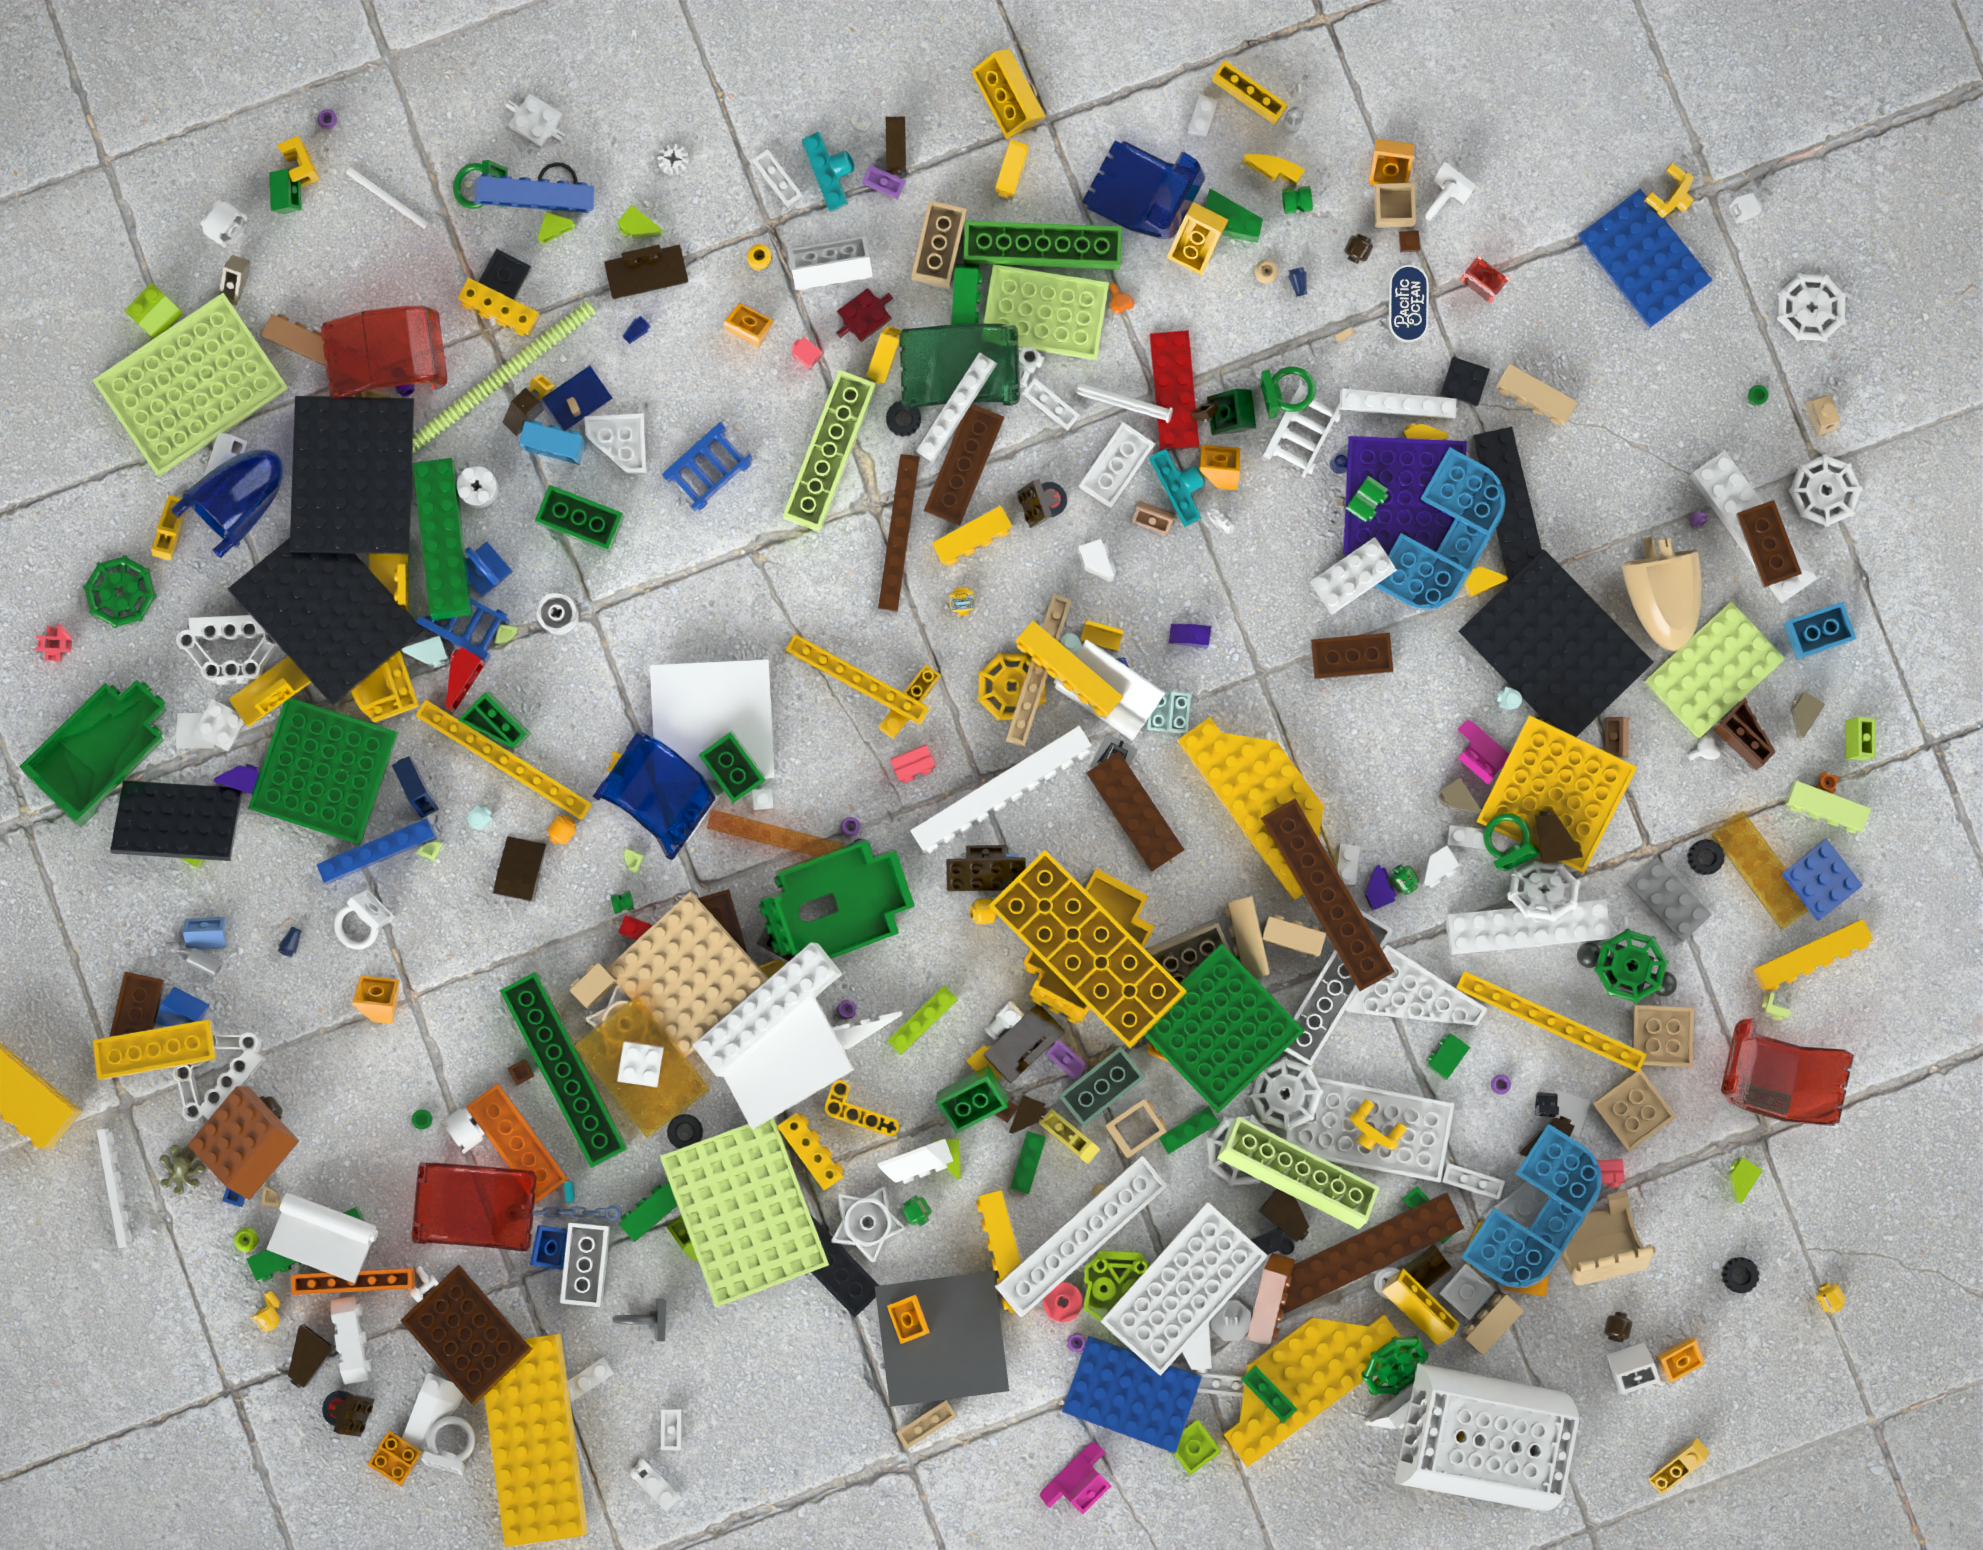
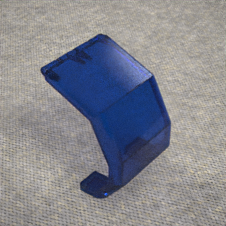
[1082,140,1206,239]
[592,730,716,860]

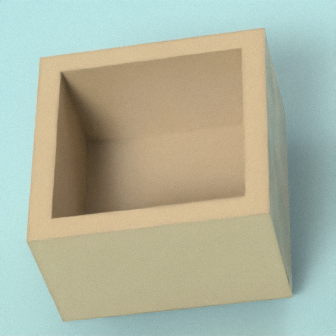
[1373,183,1416,228]
[569,963,616,1009]

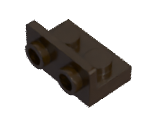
[1403,1244,1452,1290]

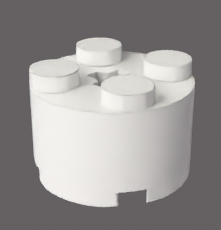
[201,200,247,248]
[457,466,499,509]
[537,593,578,635]
[441,1108,484,1154]

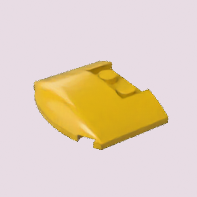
[351,650,419,723]

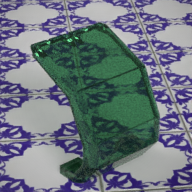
[899,323,1020,408]

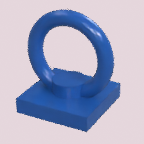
[465,542,513,597]

